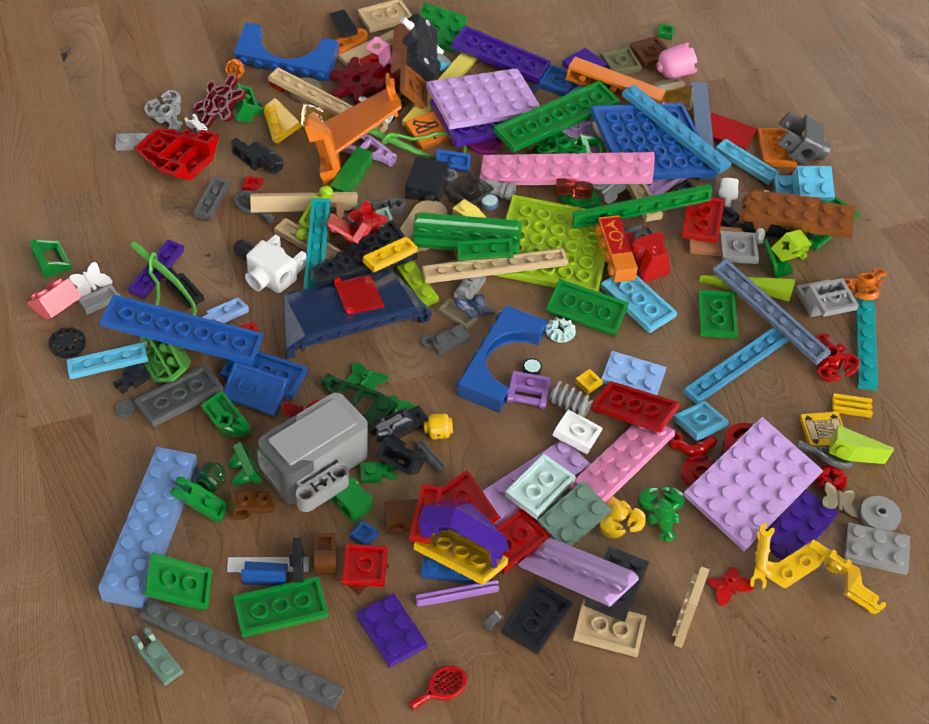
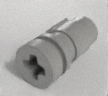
[479,178,516,201]

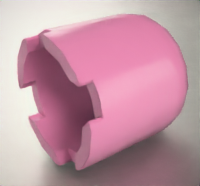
[656,42,697,79]

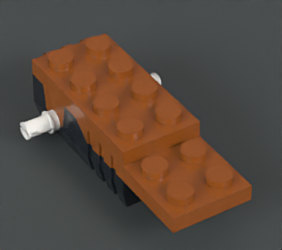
[739,189,855,244]

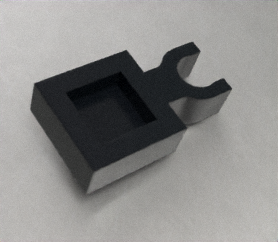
[113,364,151,395]

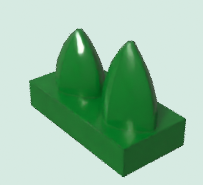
[227,442,263,485]

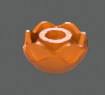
[225,59,244,79]

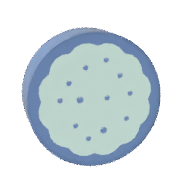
[481,194,499,211]

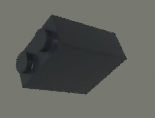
[405,157,450,202]

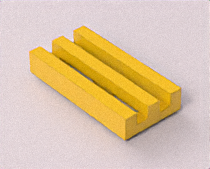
[832,393,873,418]

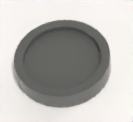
[115,400,136,418]

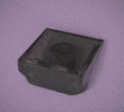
[444,171,494,205]

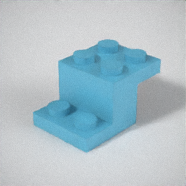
[773,166,835,201]

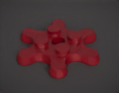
[330,57,386,105]
[193,74,246,128]

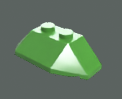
[140,337,191,383]

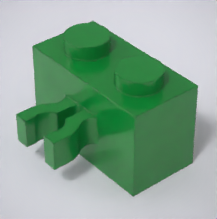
[233,83,264,124]

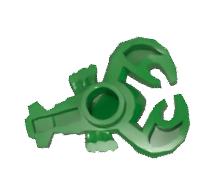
[537,132,587,154]
[637,486,685,542]

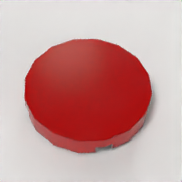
[681,455,716,487]

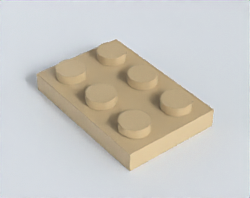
[357,0,412,33]
[573,599,647,657]

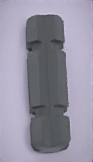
[415,440,446,473]

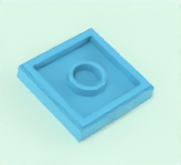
[673,401,729,441]

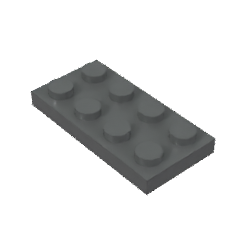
[134,365,224,427]

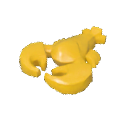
[599,496,646,539]

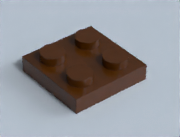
[629,36,668,67]

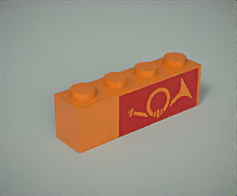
[595,215,638,283]

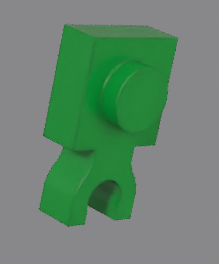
[360,461,396,484]

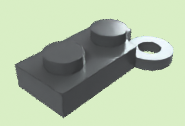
[421,324,471,356]

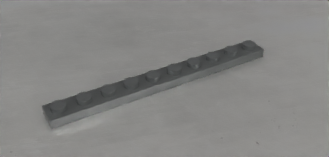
[139,599,344,711]

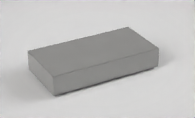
[78,284,120,315]

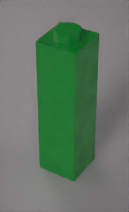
[329,147,373,192]

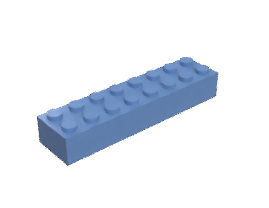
[98,447,199,609]

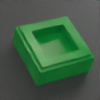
[657,23,675,40]

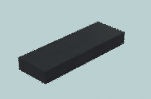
[329,9,358,38]

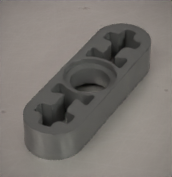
[356,197,406,216]

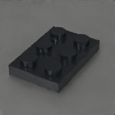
[501,581,573,655]

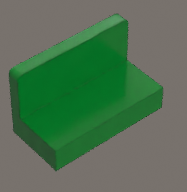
[763,239,793,278]

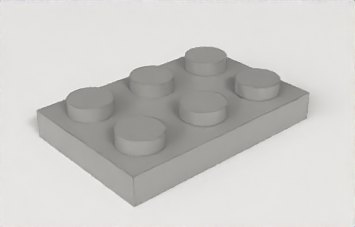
[844,523,910,575]

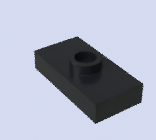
[289,537,304,583]

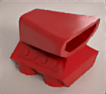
[630,232,670,283]

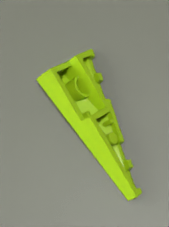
[699,275,795,302]

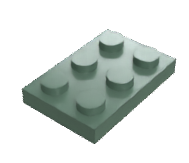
[537,480,612,546]

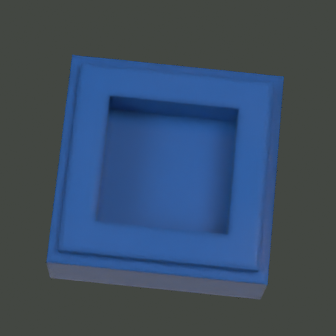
[349,520,379,545]

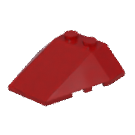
[134,128,219,180]

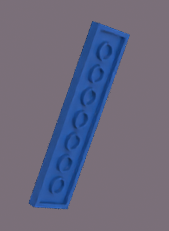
[100,294,264,366]

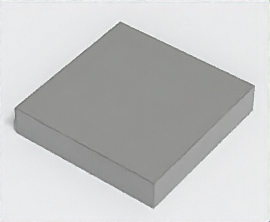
[719,231,759,264]

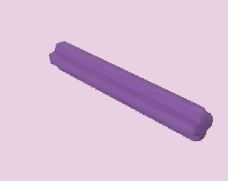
[415,580,499,607]

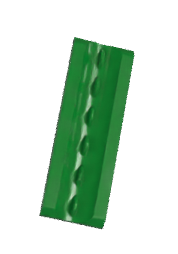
[411,212,522,255]

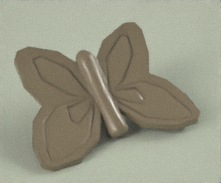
[822,482,859,518]

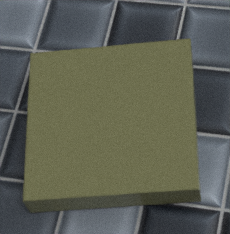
[600,47,642,74]

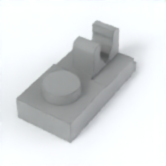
[453,276,486,302]

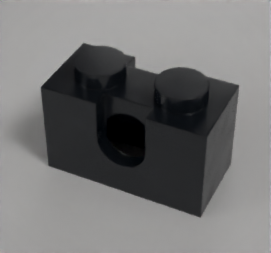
[376,436,427,475]

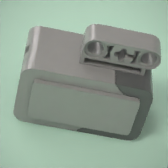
[257,393,368,512]

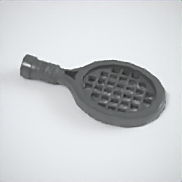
[234,190,275,224]
[796,440,854,469]

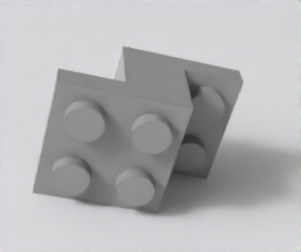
[795,278,859,317]

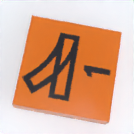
[405,111,450,151]

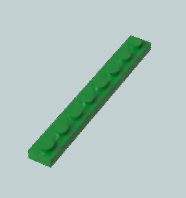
[572,184,712,229]

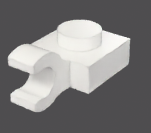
[185,114,207,133]

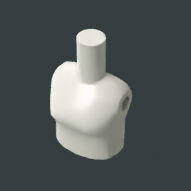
[719,178,739,209]

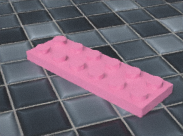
[568,424,675,503]

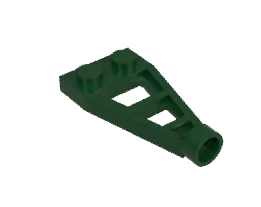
[321,373,398,436]

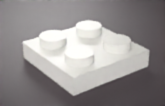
[552,410,603,454]

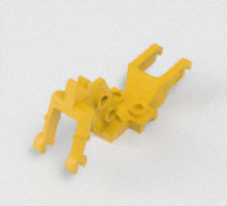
[750,523,886,614]

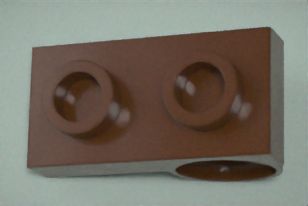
[228,491,275,520]
[314,533,336,575]

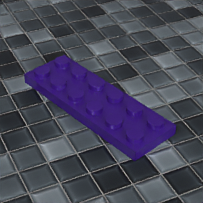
[451,26,551,83]

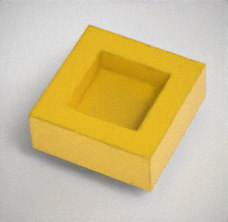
[575,369,603,394]

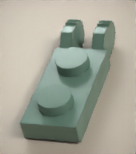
[131,627,183,686]

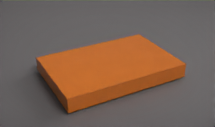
[757,128,797,168]

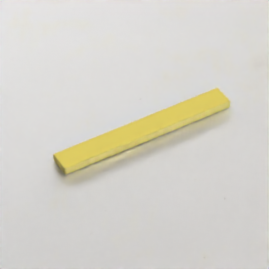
[402,52,478,126]

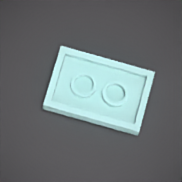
[505,454,576,519]

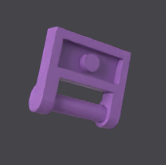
[507,371,551,409]

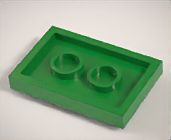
[697,290,738,339]
[143,552,213,611]

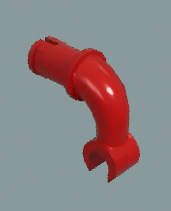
[668,432,717,456]

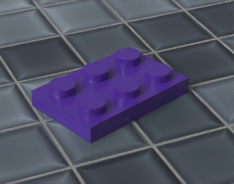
[356,593,428,668]

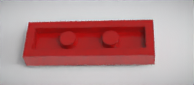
[409,484,442,544]

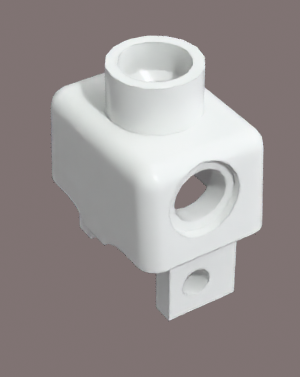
[245,234,306,293]

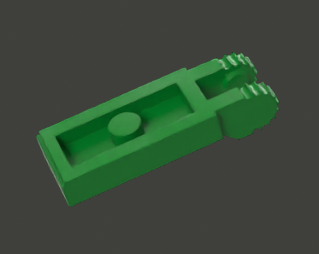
[170,477,228,523]

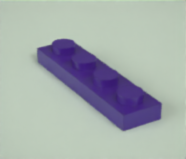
[128,239,184,299]

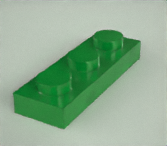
[457,238,513,261]

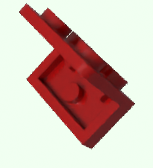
[326,213,372,244]

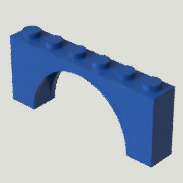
[234,22,340,82]
[456,305,547,413]

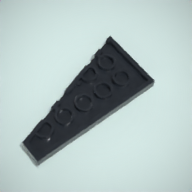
[310,219,418,287]

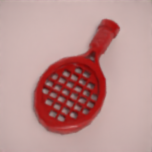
[408,665,467,711]

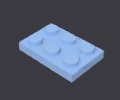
[601,351,667,395]

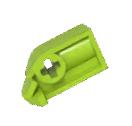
[771,230,812,262]

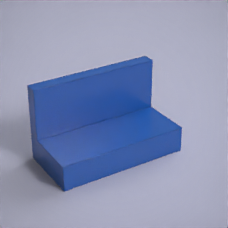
[241,561,288,586]

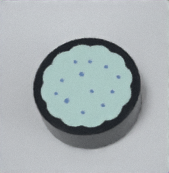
[522,358,542,375]

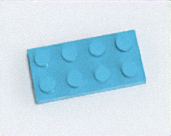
[600,275,677,333]

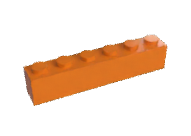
[565,57,666,105]

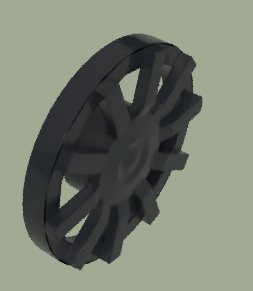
[48,327,86,358]

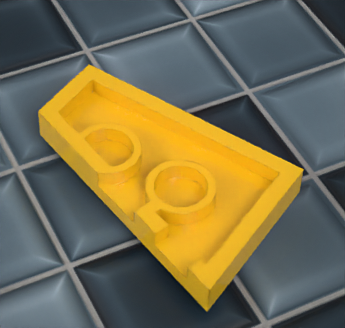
[263,98,303,144]

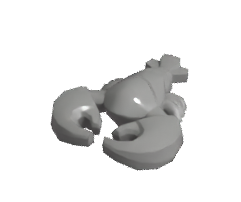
[144,90,182,131]

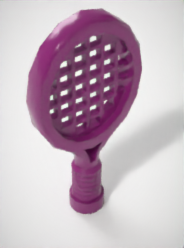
[451,138,501,155]

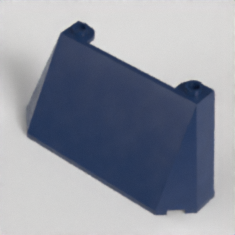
[284,268,432,360]

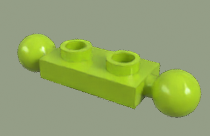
[296,186,333,242]

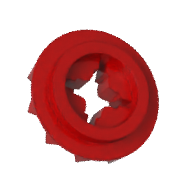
[815,464,848,491]

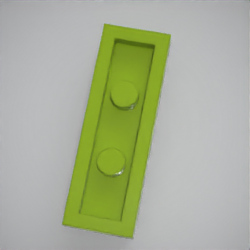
[397,261,439,306]

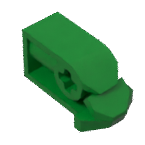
[201,391,252,438]

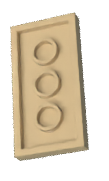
[672,566,710,648]

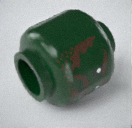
[195,462,226,492]

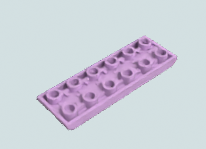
[519,537,639,606]

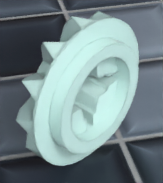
[546,317,576,343]

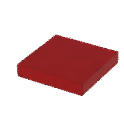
[342,544,388,587]

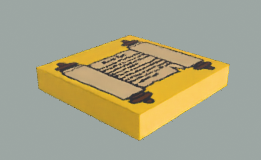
[799,412,843,447]

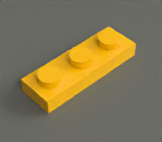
[362,236,418,272]

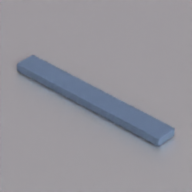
[690,82,717,181]
[712,259,831,365]

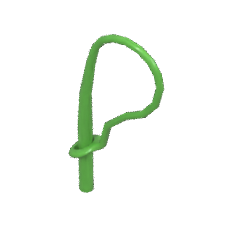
[368,128,466,160]
[131,241,197,316]

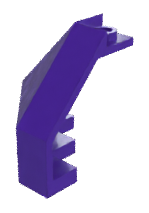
[419,501,509,568]

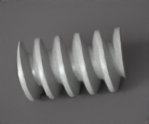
[549,380,593,418]

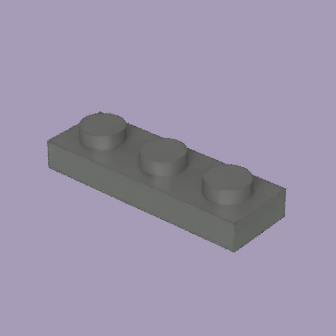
[193,176,231,221]

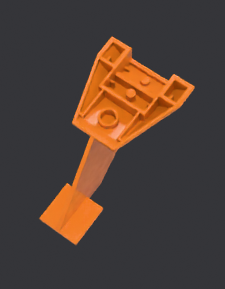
[305,73,402,186]

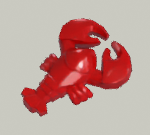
[816,333,860,382]

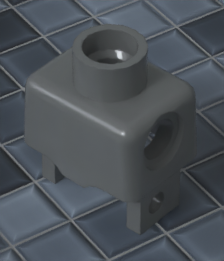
[778,111,831,165]

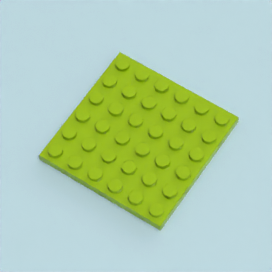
[494,195,605,292]

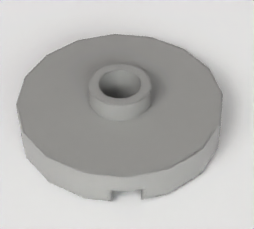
[859,496,901,532]

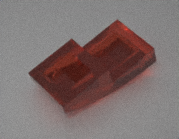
[555,178,593,200]

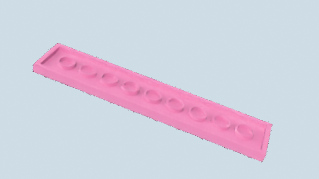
[479,152,655,185]

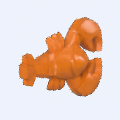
[844,268,887,300]

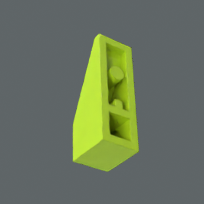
[829,425,894,464]

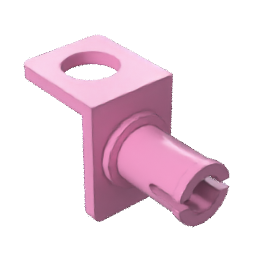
[366,36,392,68]

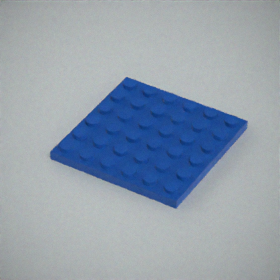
[590,103,717,180]

